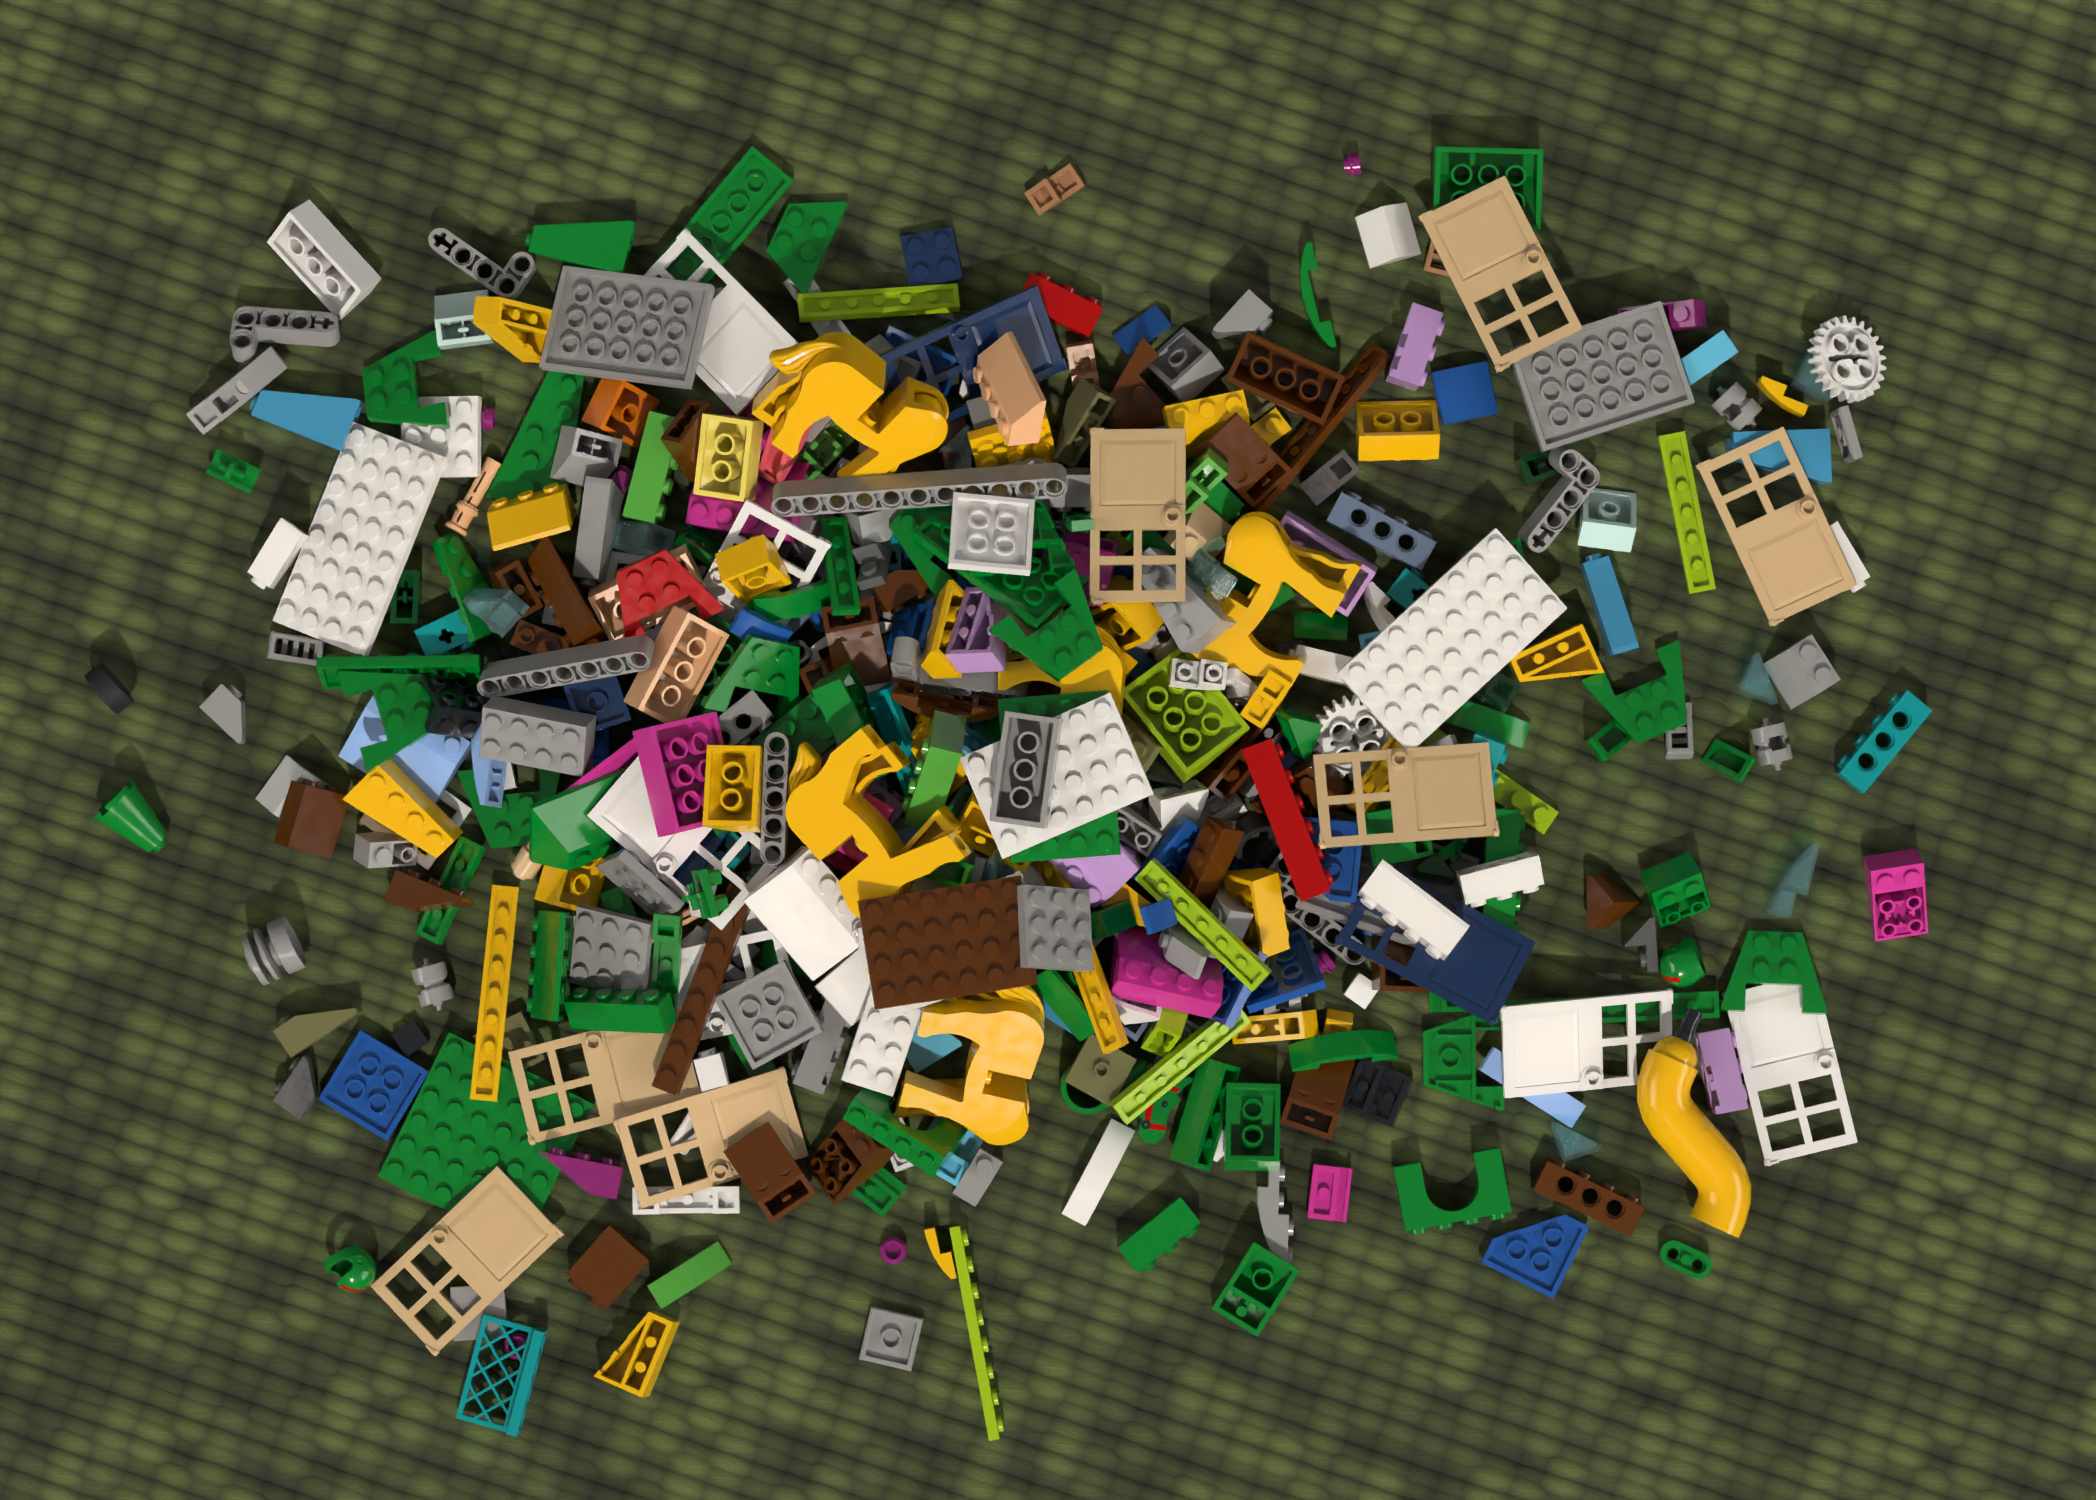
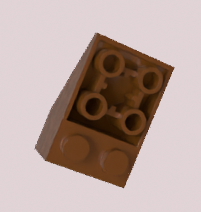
[1197,412,1293,507]
[821,597,892,687]
[1249,750,1350,818]
[1372,934,1429,992]
[1280,1060,1355,1140]
[805,1116,895,1204]
[723,1121,817,1224]

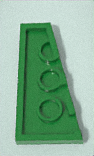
[432,531,510,644]

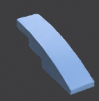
[471,696,507,808]
[1478,1046,1586,1128]

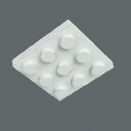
[401,396,482,478]
[948,492,1035,576]

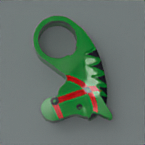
[1059,1057,1193,1143]

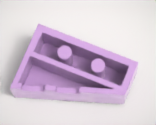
[1385,302,1446,391]
[945,587,1006,673]
[1694,1027,1748,1115]

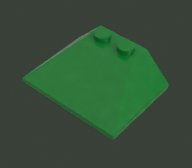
[529,767,627,871]

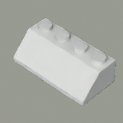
[267,199,381,321]
[1358,860,1470,960]

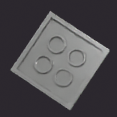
[595,849,685,918]
[1017,884,1093,972]
[569,904,653,991]
[715,960,824,1070]

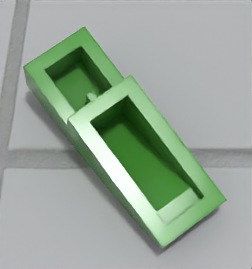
[1186,448,1229,517]
[647,1241,732,1309]

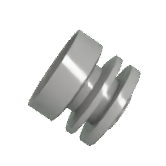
[241,916,307,986]

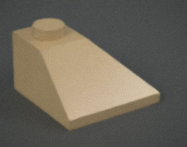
[1163,502,1232,572]

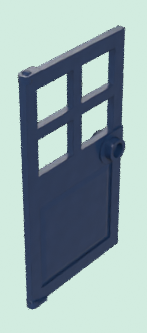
[879,284,1068,423]
[1335,865,1535,1026]

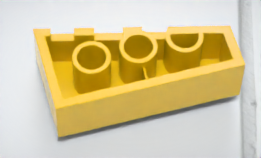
[343,759,463,858]

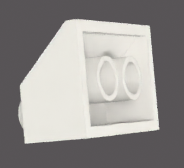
[1455,850,1544,908]

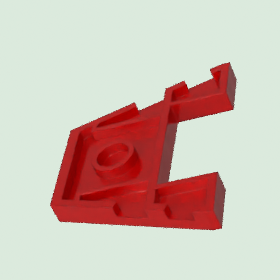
[616,548,724,638]

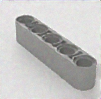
[760,732,791,866]

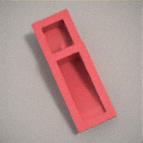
[758,409,813,484]

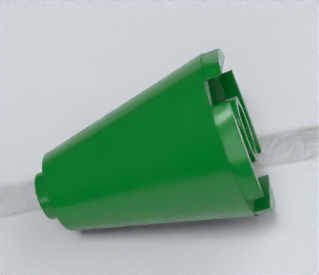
[93,779,168,853]

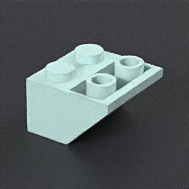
[434,289,495,350]

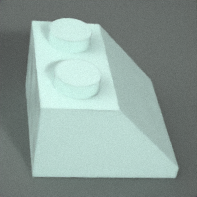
[1577,488,1637,552]

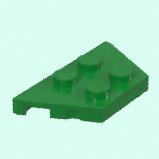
[766,201,848,294]

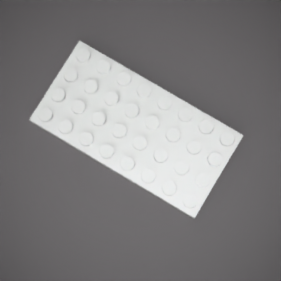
[272,422,448,657]
[1336,528,1567,748]

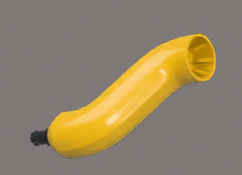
[1637,1007,1751,1238]

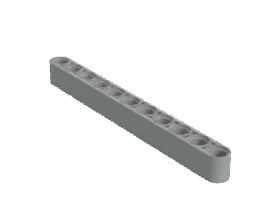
[771,463,1067,517]

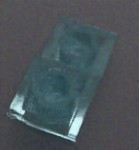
[1186,548,1238,602]

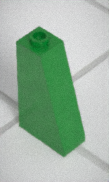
[525,221,637,273]

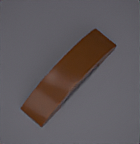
[891,678,1001,722]

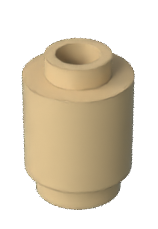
[511,842,542,880]

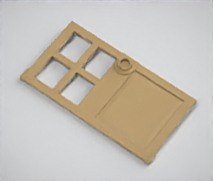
[1418,176,1583,373]
[1089,427,1186,605]
[1696,427,1857,627]
[1313,742,1500,849]
[508,1008,702,1145]
[613,1066,809,1209]
[371,1166,564,1356]

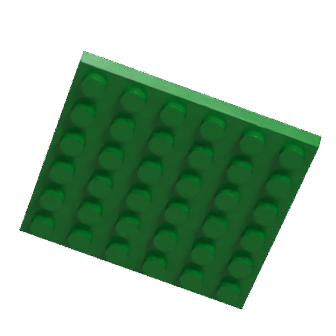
[378,1031,595,1212]

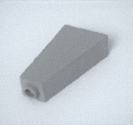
[572,476,624,589]

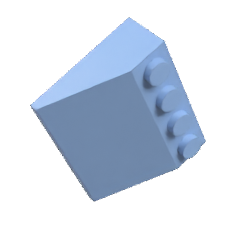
[339,696,471,804]

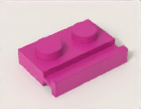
[1307,1164,1352,1222]

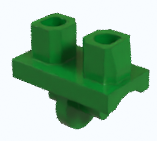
[206,449,262,494]
[681,868,729,919]

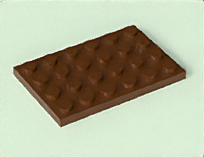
[857,875,1038,1010]

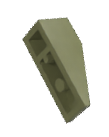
[1053,378,1116,468]
[273,1007,362,1058]

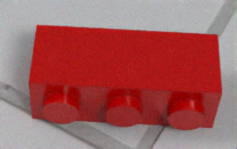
[1022,271,1103,340]

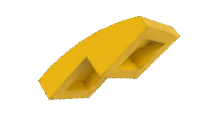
[1756,376,1808,418]
[1239,669,1292,730]
[924,1226,957,1279]

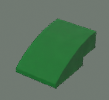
[1212,1241,1300,1337]

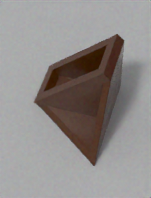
[1586,875,1643,929]

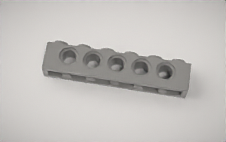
[718,690,774,746]

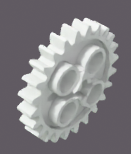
[1807,315,1886,403]
[1313,694,1391,781]

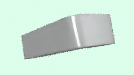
[428,228,536,300]
[230,306,340,363]
[1517,446,1600,553]

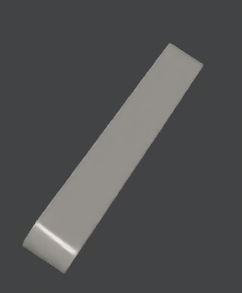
[477,635,655,698]

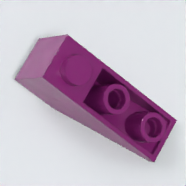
[1618,299,1706,332]
[539,1146,623,1199]

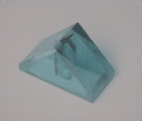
[1789,351,1832,403]
[1735,653,1778,705]
[1549,1120,1602,1162]

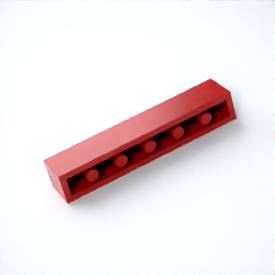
[1242,738,1334,902]

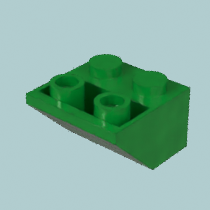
[1365,807,1434,867]
[1640,852,1711,928]

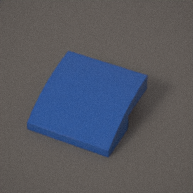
[1431,361,1498,425]

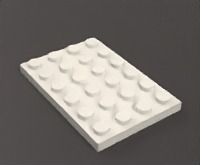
[960,693,1154,859]

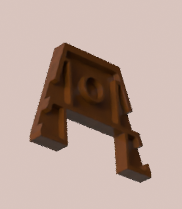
[1106,337,1198,429]

